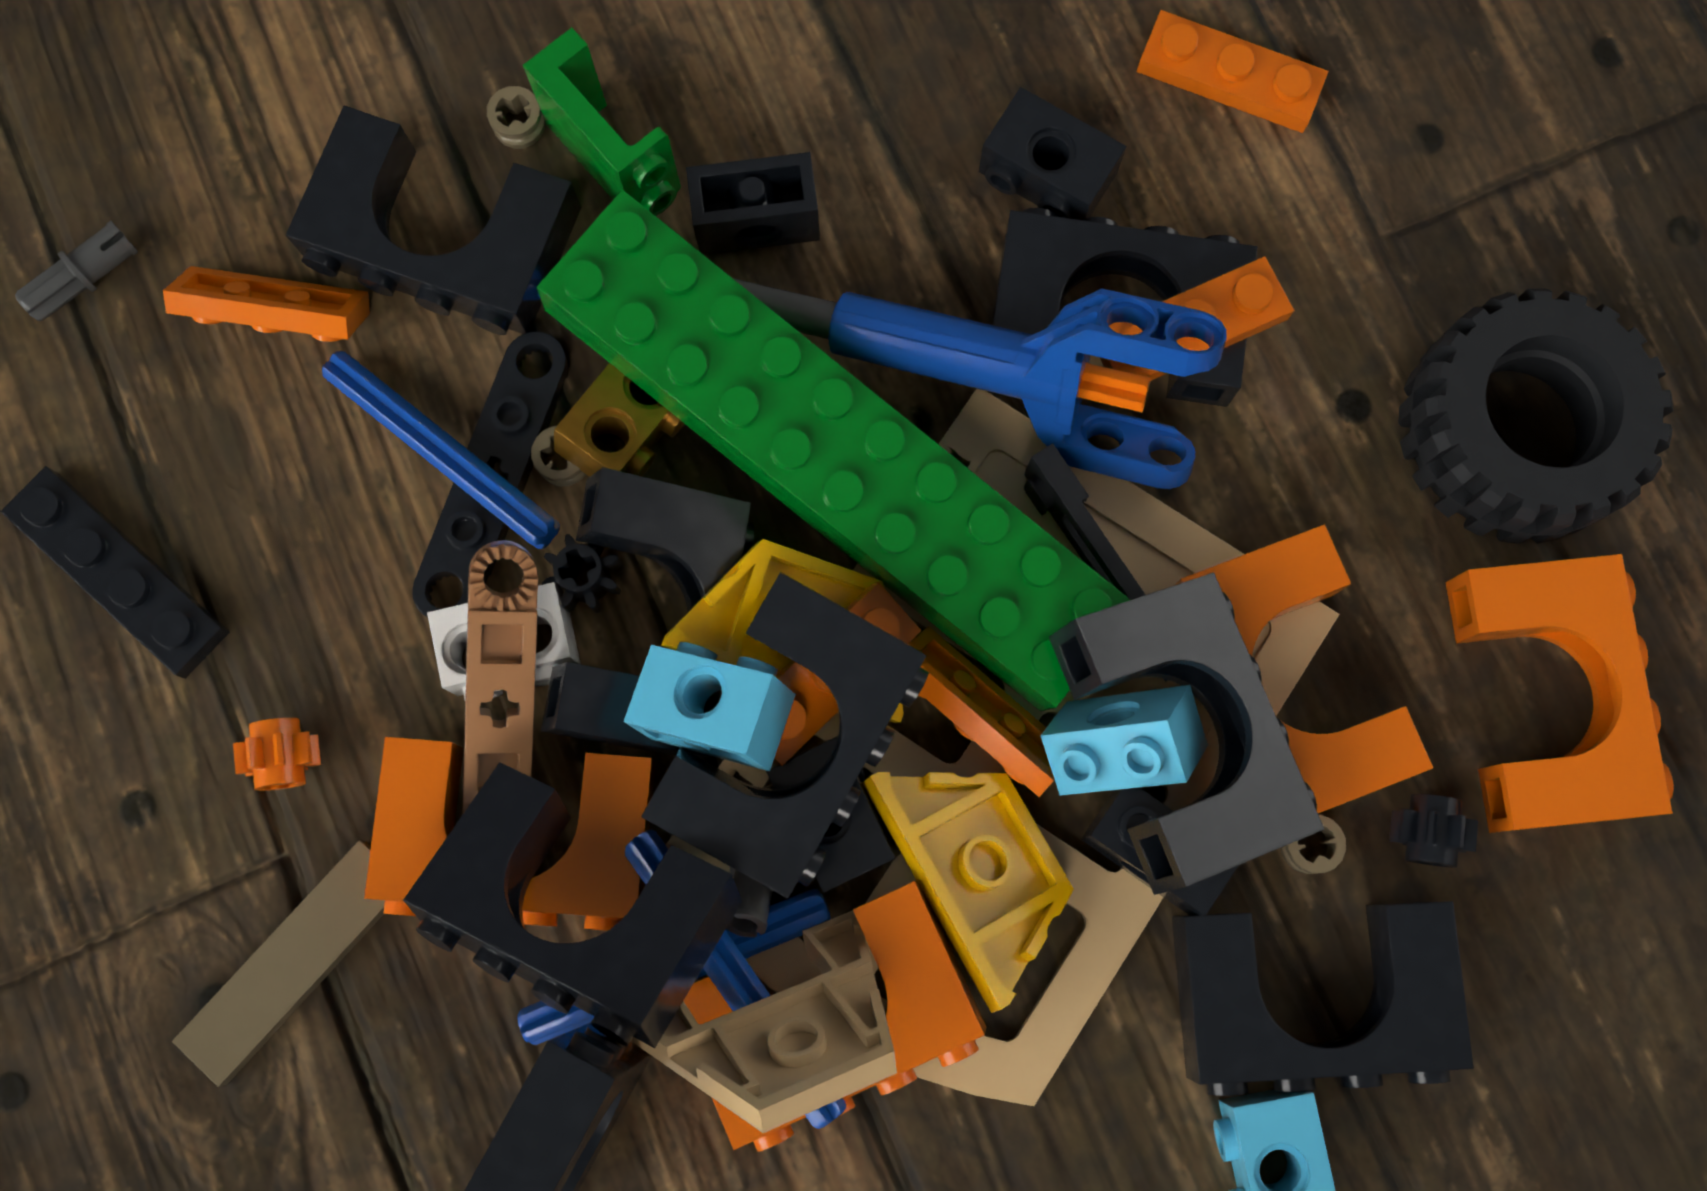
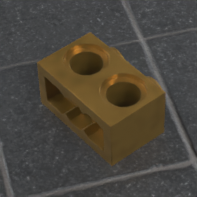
[554,363,685,477]

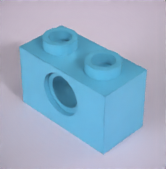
[623,642,796,772]
[1041,685,1208,796]
[1213,1090,1336,1191]

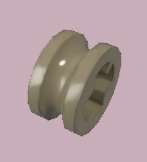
[487,86,545,149]
[531,426,586,486]
[1280,815,1346,874]

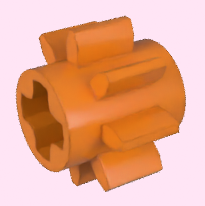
[233,718,321,791]

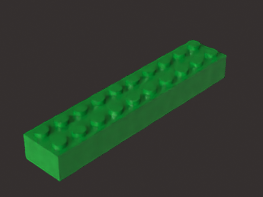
[537,189,1130,711]

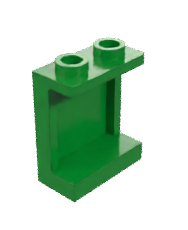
[523,27,681,216]

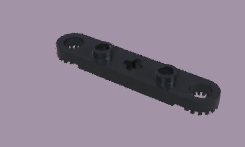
[412,332,569,618]

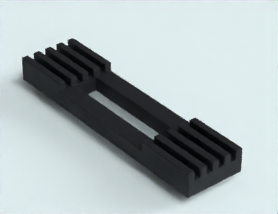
[1024,444,1168,682]

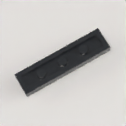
[0,466,230,679]

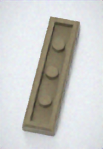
[172,840,385,1087]

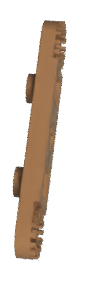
[462,540,538,815]

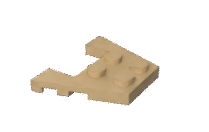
[631,911,897,1133]

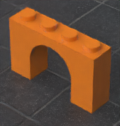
[1175,524,1433,813]
[1445,554,1674,833]
[364,737,656,931]
[683,880,987,1152]

